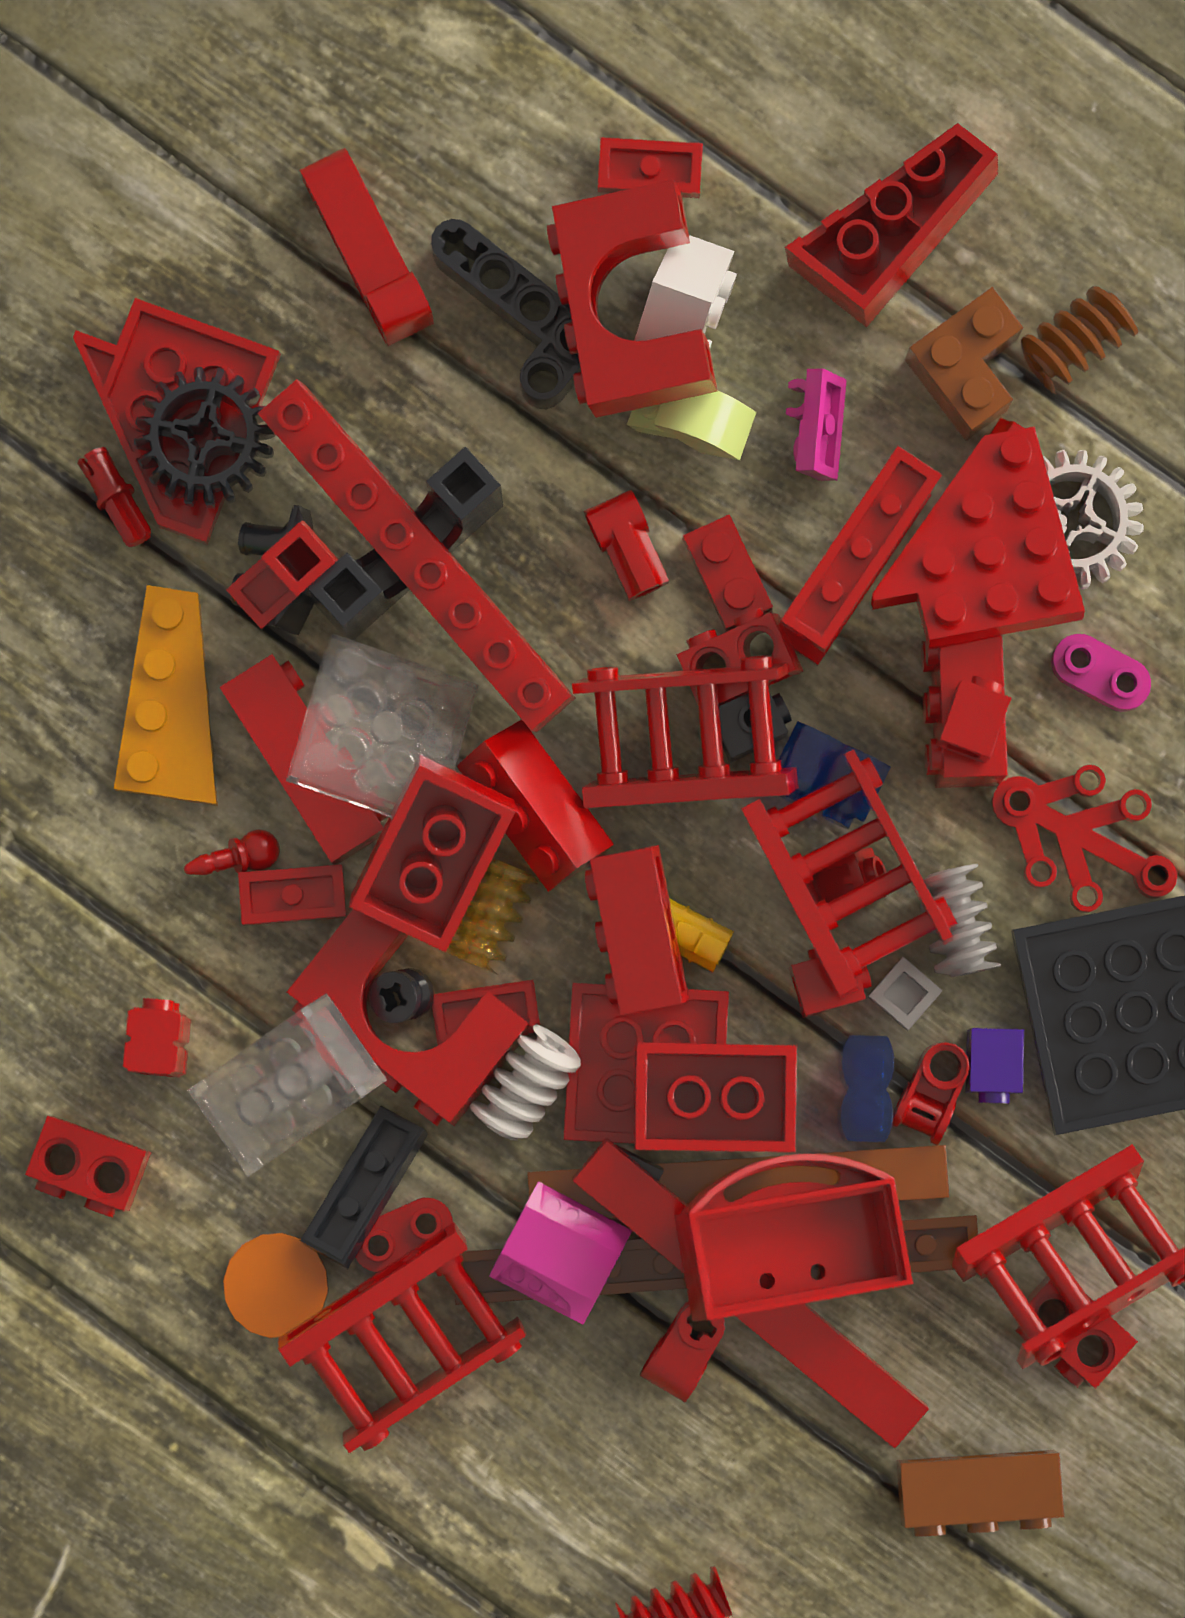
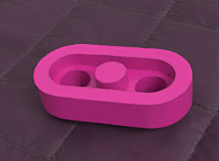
[1051,634,1151,712]

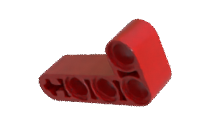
[299,148,434,347]

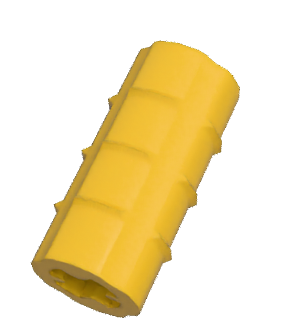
[669,898,734,973]

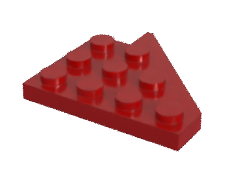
[73,298,281,545]
[871,426,1085,649]

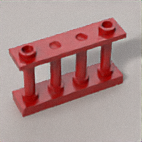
[780,446,942,666]
[572,655,799,808]
[741,749,957,999]
[952,1144,1185,1369]
[278,1222,526,1453]

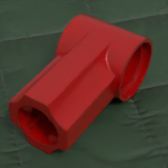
[584,490,669,601]

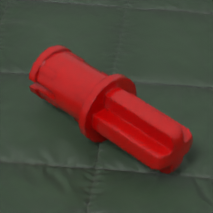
[77,447,151,548]

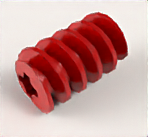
[615,1566,733,1618]

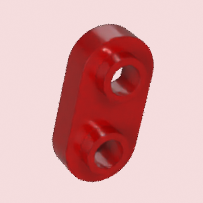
[355,1197,453,1272]

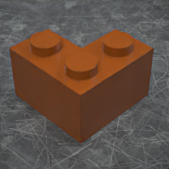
[905,287,1023,441]

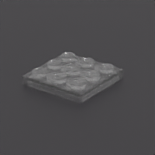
[286,633,479,816]

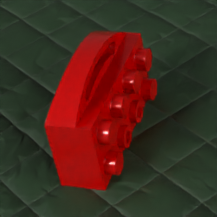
[674,1154,913,1321]

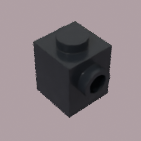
[719,693,792,763]

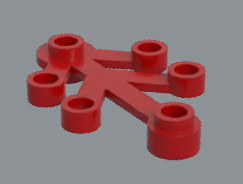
[992,765,1177,913]

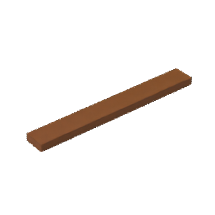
[527,1145,949,1219]

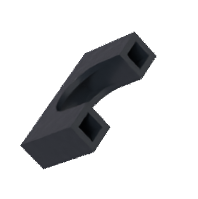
[307,446,503,643]

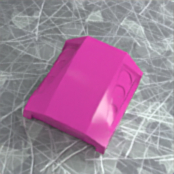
[489,1182,632,1325]

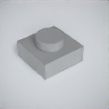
[868,957,942,1031]

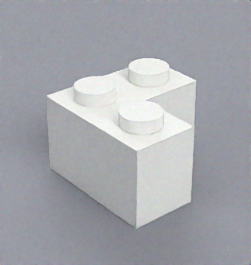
[634,235,737,348]

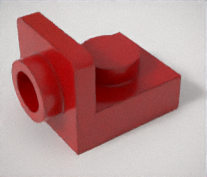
[806,847,887,903]

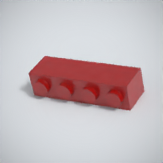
[219,654,389,865]

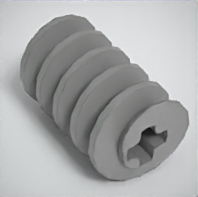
[920,864,1001,977]

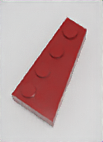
[785,123,998,328]

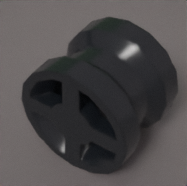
[369,968,434,1024]

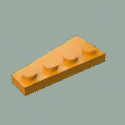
[114,585,218,806]

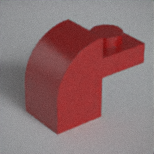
[226,520,339,629]

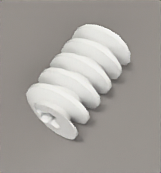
[470,1024,581,1141]

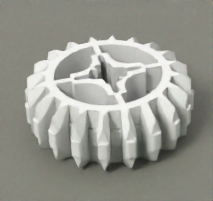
[1043,450,1143,589]

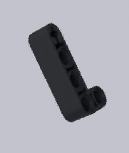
[431,219,581,409]

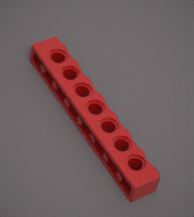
[257,379,576,732]

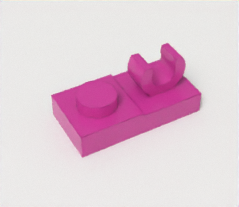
[786,368,847,481]

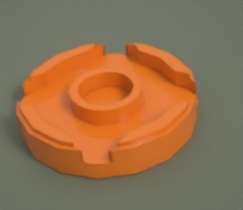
[223,1233,329,1338]

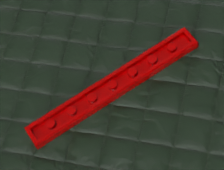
[572,1138,929,1449]

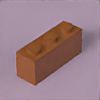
[896,1450,1064,1537]

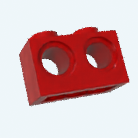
[676,608,804,706]
[25,1115,152,1218]
[1015,1276,1138,1389]

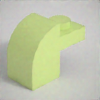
[627,391,756,460]

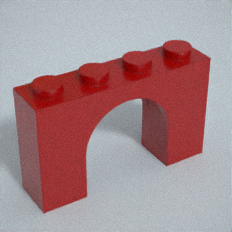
[547,179,718,418]
[286,909,532,1126]

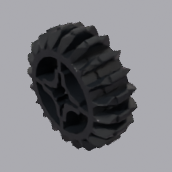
[134,367,276,508]

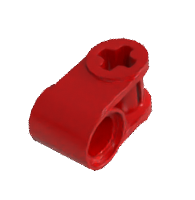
[889,1042,970,1146]
[639,1301,725,1403]

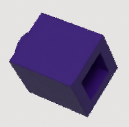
[965,1028,1024,1104]

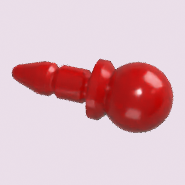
[184,829,280,875]

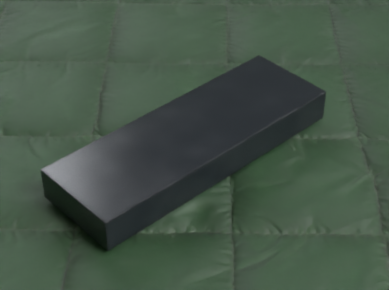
[300,1106,428,1269]

